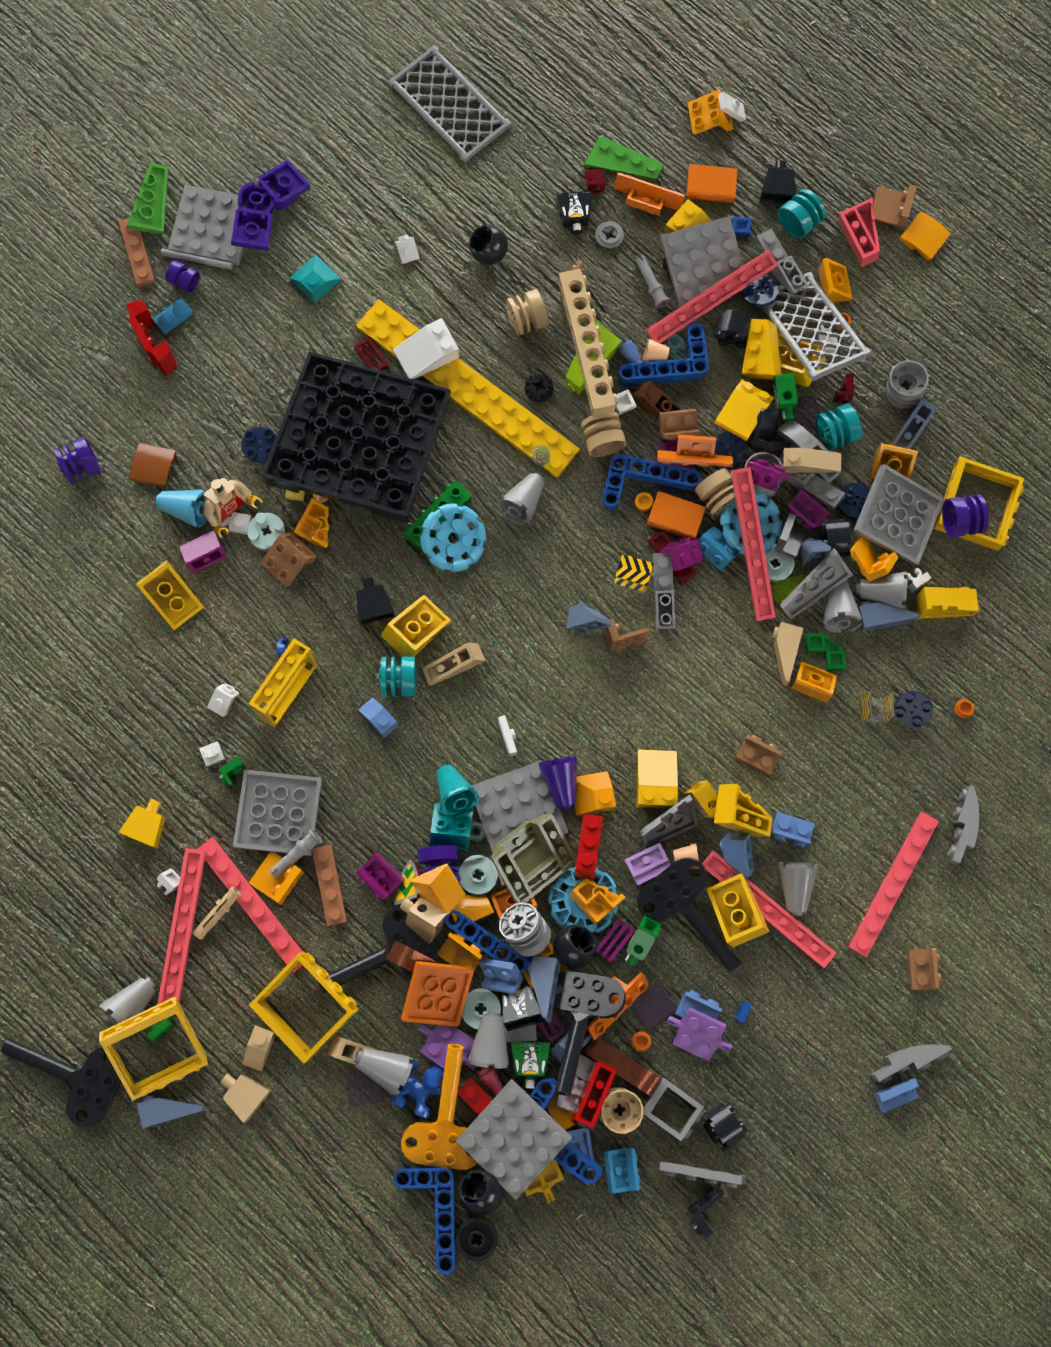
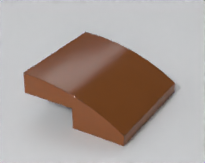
[129,443,176,488]

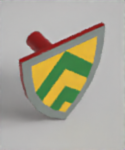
[394,859,421,906]

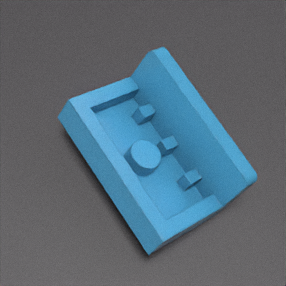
[699,526,739,571]
[604,1148,640,1194]

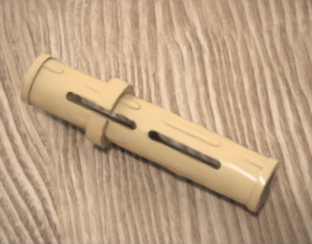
[192,887,241,940]

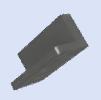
[774,513,805,558]

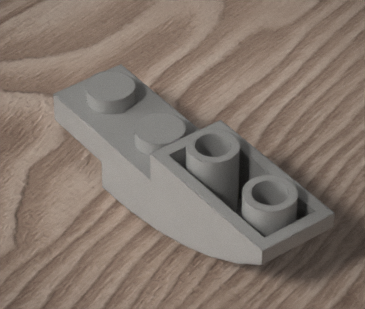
[755,229,809,294]
[777,420,842,483]
[779,453,845,510]
[652,553,675,629]
[947,785,979,865]
[871,1044,952,1084]

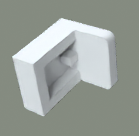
[395,234,420,264]
[207,684,239,717]

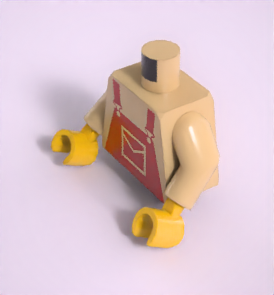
[203,478,262,538]

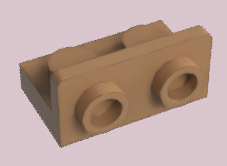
[659,409,700,441]
[735,735,782,776]
[907,948,942,990]

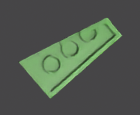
[584,136,664,182]
[126,163,168,235]

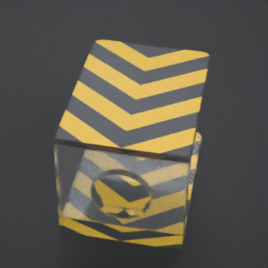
[614,554,654,593]
[861,691,894,723]

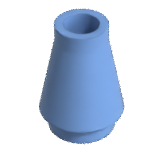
[619,340,643,364]

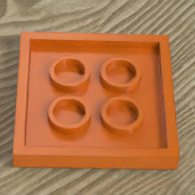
[401,961,474,1027]

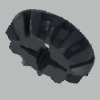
[524,373,554,402]

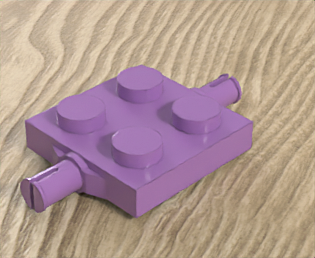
[667,1007,732,1061]
[418,1023,476,1071]

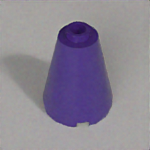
[539,756,577,811]

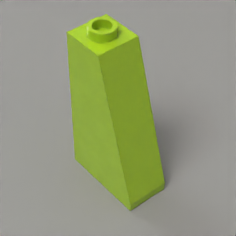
[565,320,622,395]

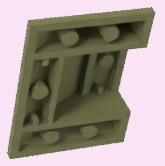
[491,813,577,904]

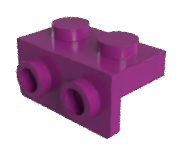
[746,459,791,491]
[786,489,831,530]
[661,537,703,571]
[356,852,405,900]

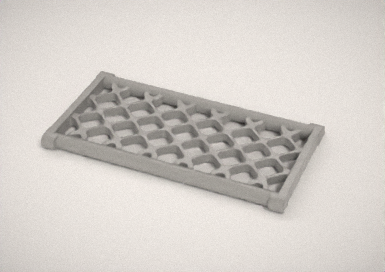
[387,45,512,163]
[762,272,872,381]

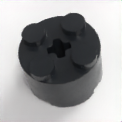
[713,310,753,348]
[820,518,851,557]
[700,1103,747,1152]
[456,1216,498,1261]

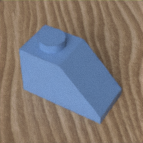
[358,697,398,739]
[720,833,754,878]

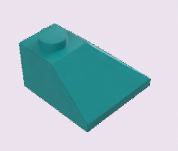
[290,255,341,303]

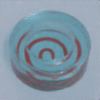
[532,446,550,466]

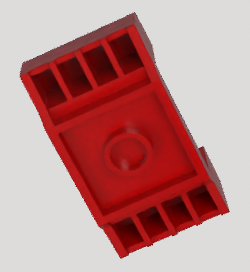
[126,300,177,376]

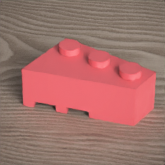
[838,198,880,267]

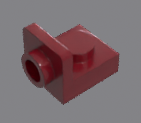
[585,169,606,194]
[833,374,854,404]

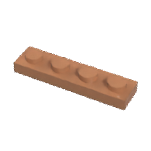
[118,218,156,287]
[312,845,347,927]

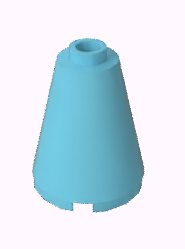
[156,490,207,527]

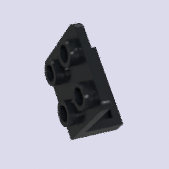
[752,408,791,454]
[686,1187,725,1238]

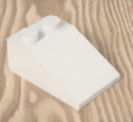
[393,318,459,379]

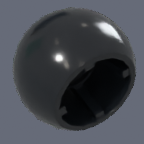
[469,224,508,265]
[553,924,596,969]
[459,1168,504,1216]

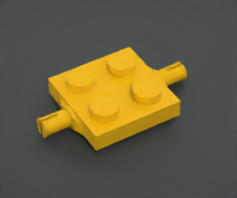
[525,1159,564,1203]

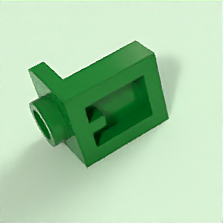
[219,757,245,788]
[147,1016,175,1041]

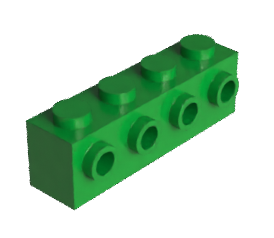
[403,480,472,553]

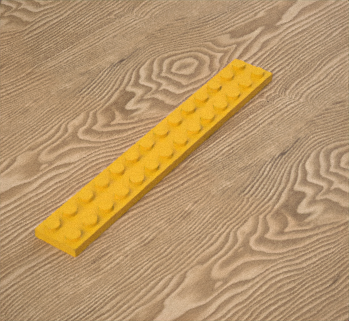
[356,299,580,479]

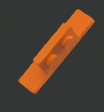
[613,173,685,215]
[657,434,733,469]
[587,972,649,1040]

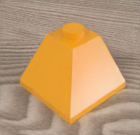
[574,771,616,816]

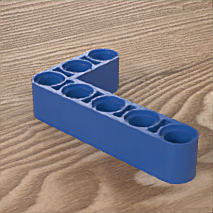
[618,324,709,387]
[602,454,701,511]
[444,910,537,973]
[530,1078,602,1184]
[393,1167,455,1275]

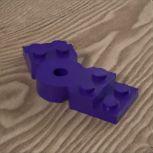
[231,159,310,251]

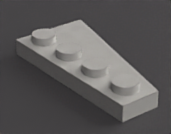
[780,549,853,619]
[659,1161,746,1188]

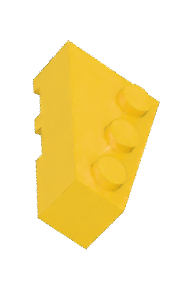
[742,319,782,380]
[915,587,979,619]
[714,784,772,837]

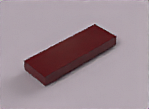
[647,530,697,585]

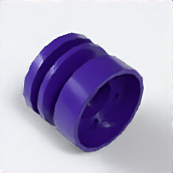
[54,436,102,485]
[942,494,989,538]
[417,845,461,882]

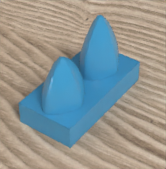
[153,298,194,335]

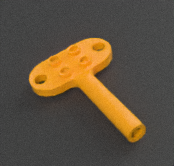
[401,1044,478,1170]

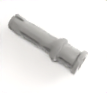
[635,255,670,309]
[268,829,323,880]

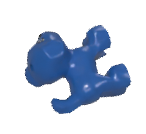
[391,1061,444,1119]

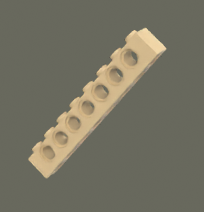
[558,269,618,416]

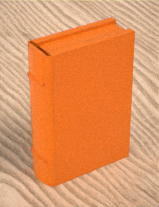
[686,164,738,203]
[646,491,706,540]

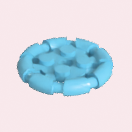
[720,491,782,555]
[420,504,486,572]
[548,867,619,933]

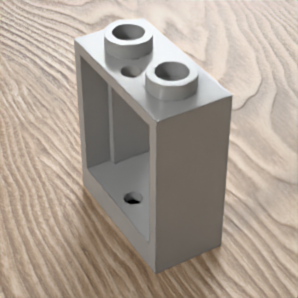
[643,1078,704,1141]

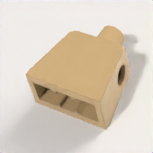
[400,898,447,944]
[220,1074,272,1123]

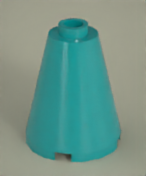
[436,765,479,818]

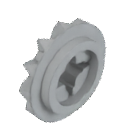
[595,221,624,249]

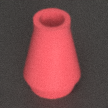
[477,1066,504,1095]

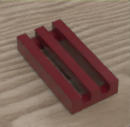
[354,337,389,371]

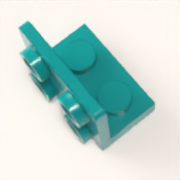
[430,803,473,851]

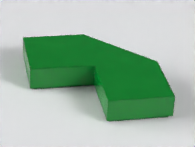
[804,633,847,671]

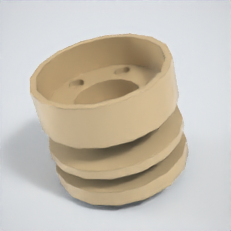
[506,289,549,336]
[581,412,626,457]
[695,468,735,517]
[598,1087,644,1134]

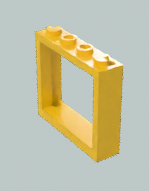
[934,457,1024,551]
[248,638,318,728]
[249,951,359,1064]
[99,996,208,1101]

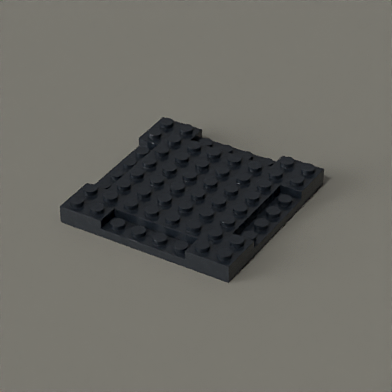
[261,351,451,523]

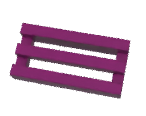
[596,919,635,963]
[537,1003,567,1043]

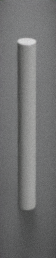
[161,248,233,270]

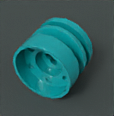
[778,189,826,239]
[816,403,862,451]
[379,656,416,697]

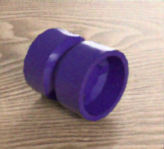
[165,260,200,293]

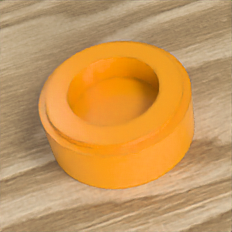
[635,492,654,512]

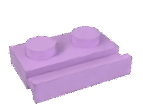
[624,843,670,886]

